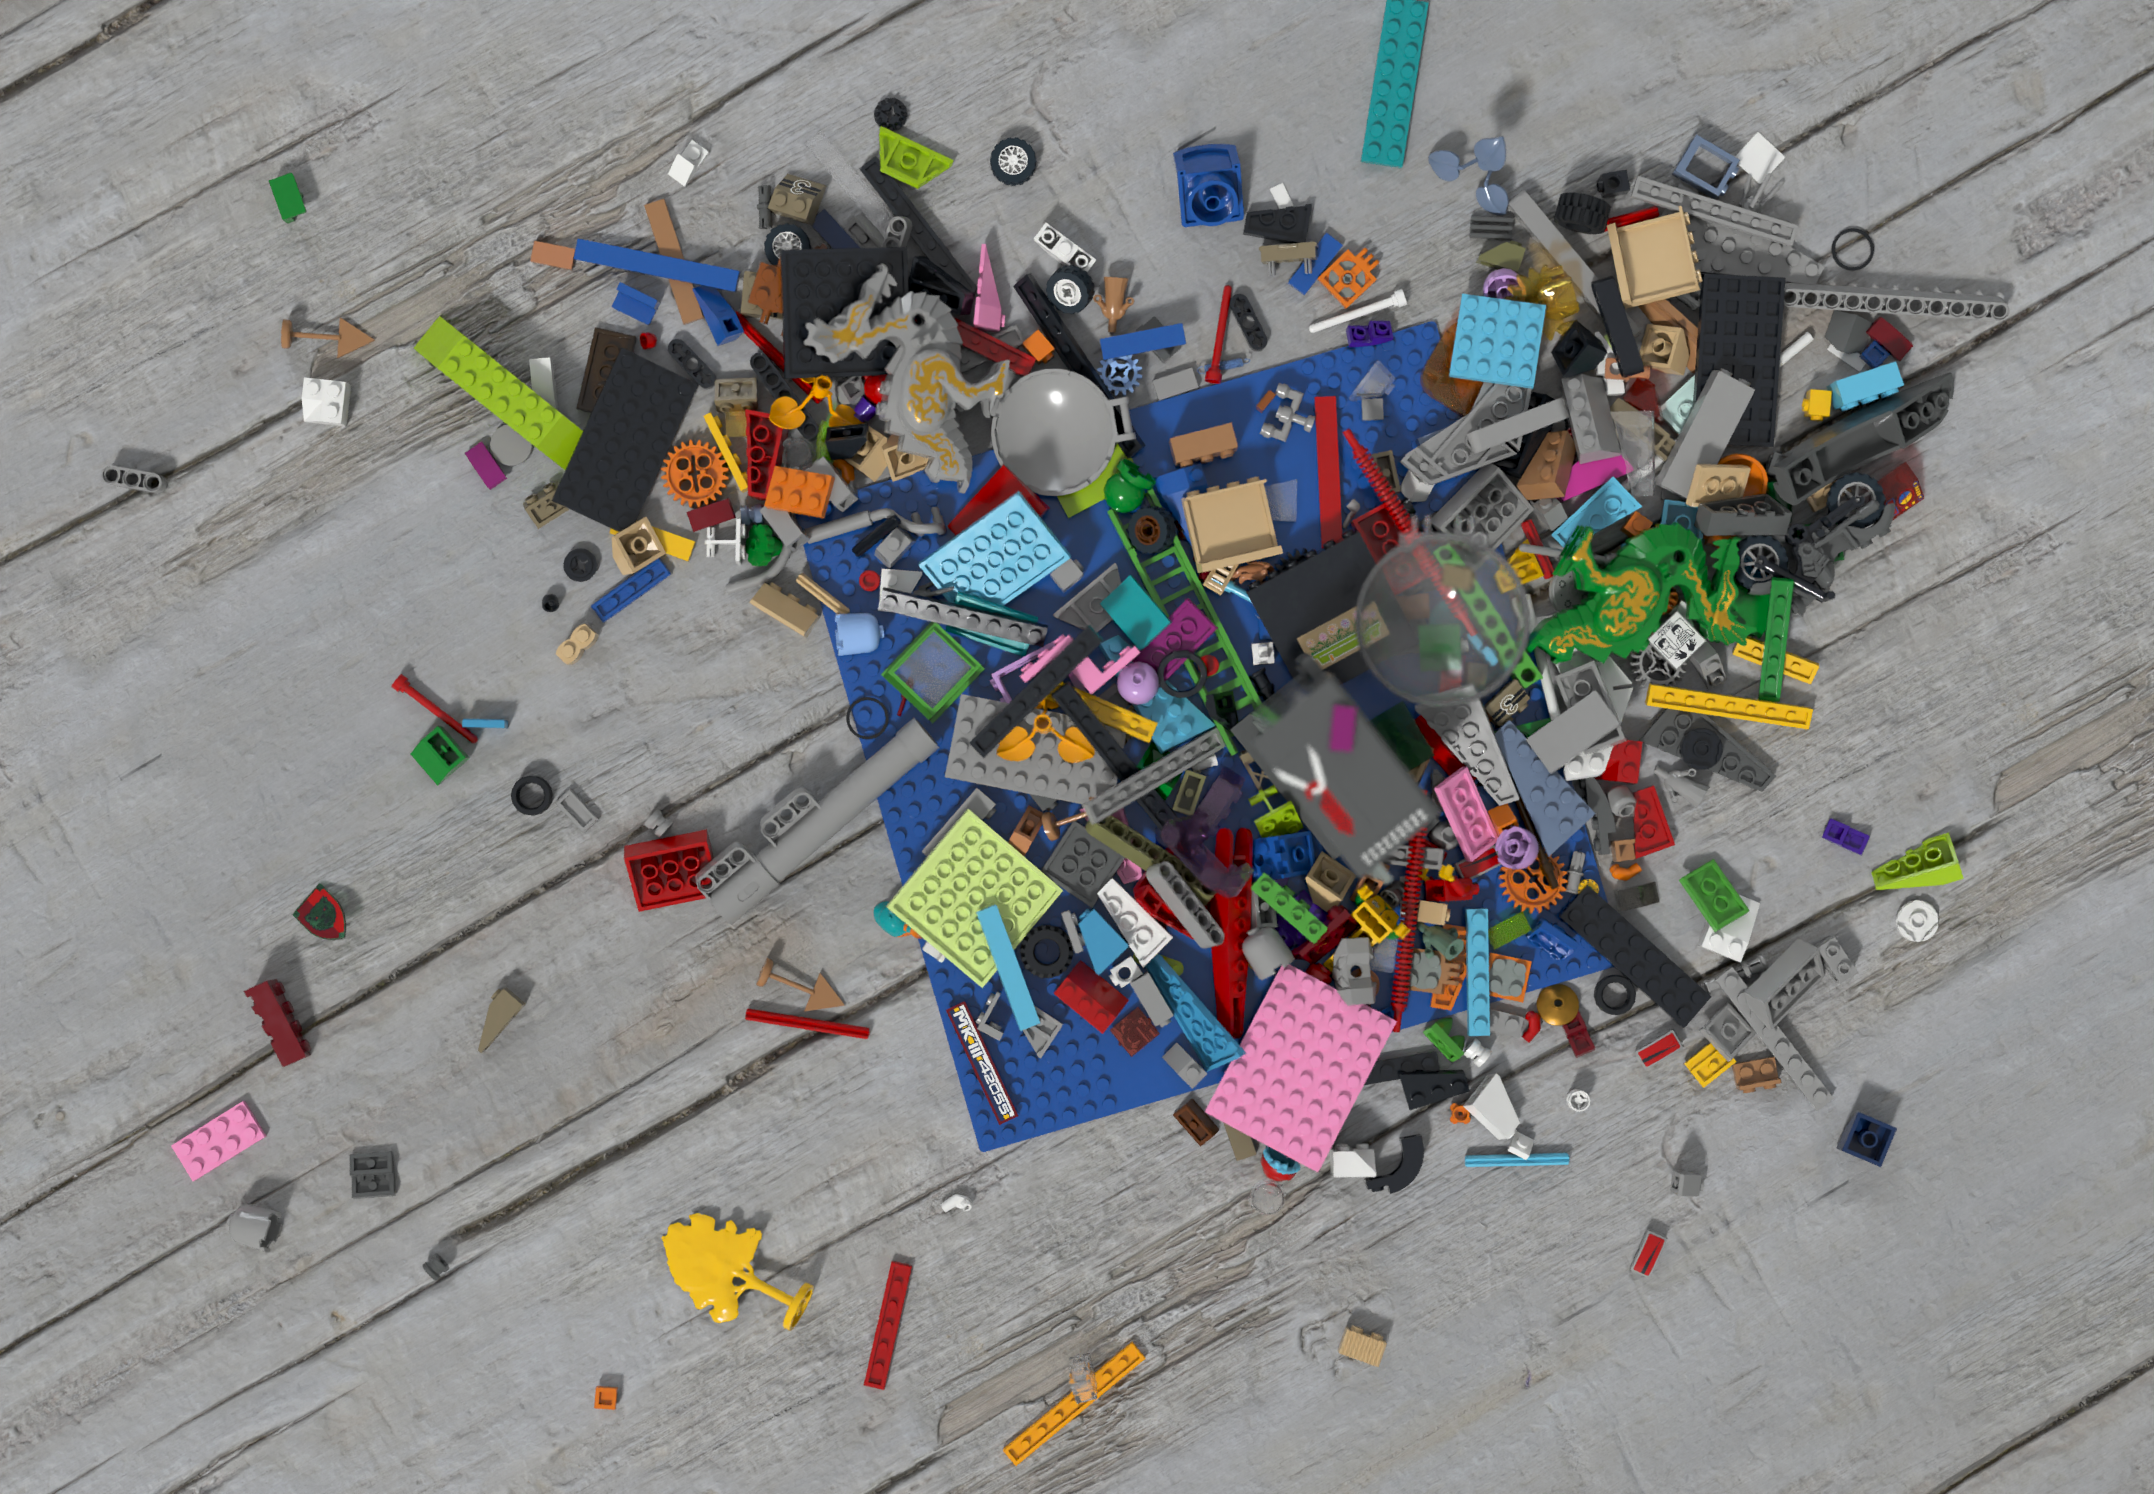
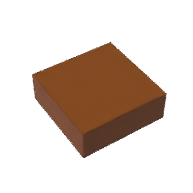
[1256,390,1276,414]

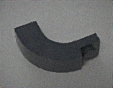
[1364,1134,1424,1194]

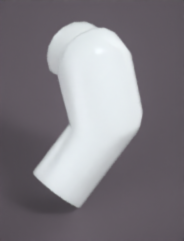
[940,1194,972,1213]

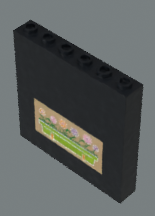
[1246,529,1418,685]

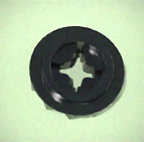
[874,98,908,131]
[563,548,598,582]

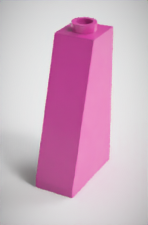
[1556,453,1635,503]

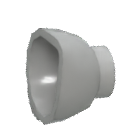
[1428,820,1459,851]

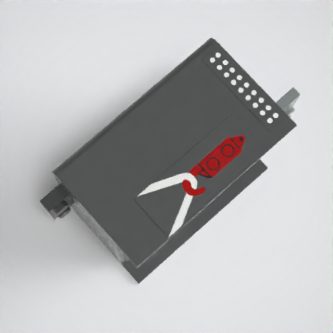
[1230,653,1441,884]

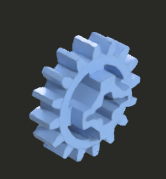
[1097,355,1142,397]

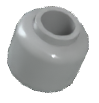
[1606,786,1636,817]

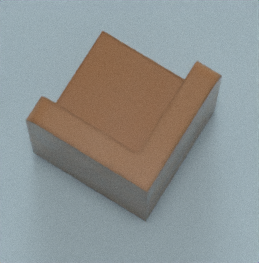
[1610,839,1636,862]

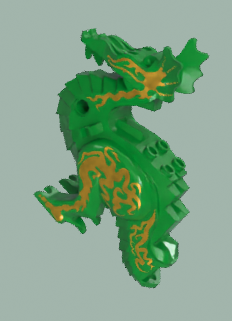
[1524,522,1757,664]

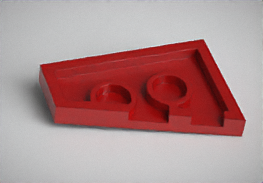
[1633,785,1675,859]

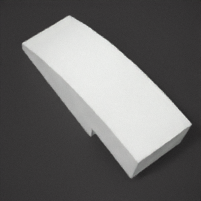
[1593,332,1625,397]
[529,358,558,410]

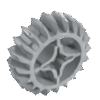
[1630,644,1687,687]

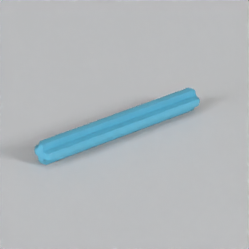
[1464,1153,1570,1167]

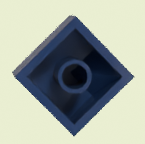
[1836,1111,1897,1167]

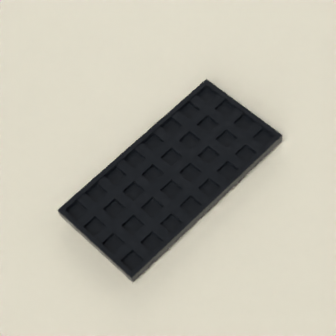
[1693,274,1786,447]
[551,348,698,532]

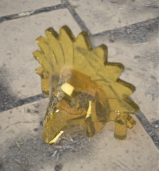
[1503,264,1580,340]

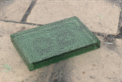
[1369,701,1436,771]

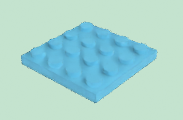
[1449,294,1546,389]

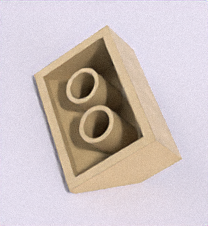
[749,582,820,638]

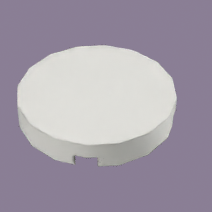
[1895,900,1938,942]

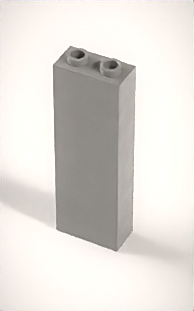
[1654,369,1755,500]

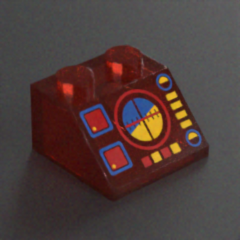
[1877,462,1924,521]

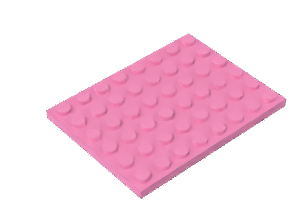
[1205,964,1397,1173]

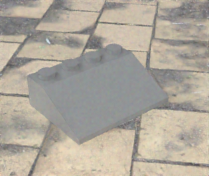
[1429,464,1534,569]

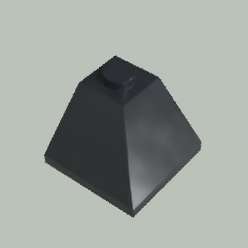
[1551,320,1607,378]

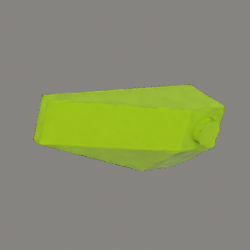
[1871,833,1964,890]

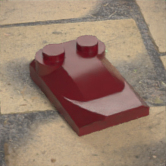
[1291,905,1360,964]

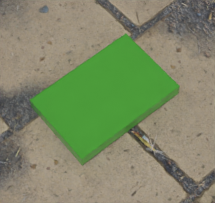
[1679,859,1750,932]

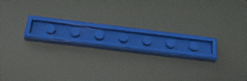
[574,239,741,292]

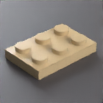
[1686,464,1751,507]

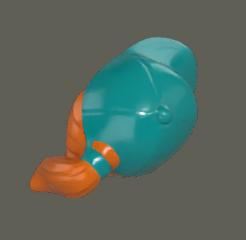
[874,901,923,939]

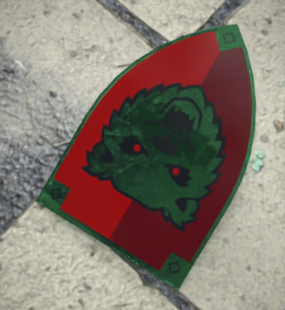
[292,883,346,940]

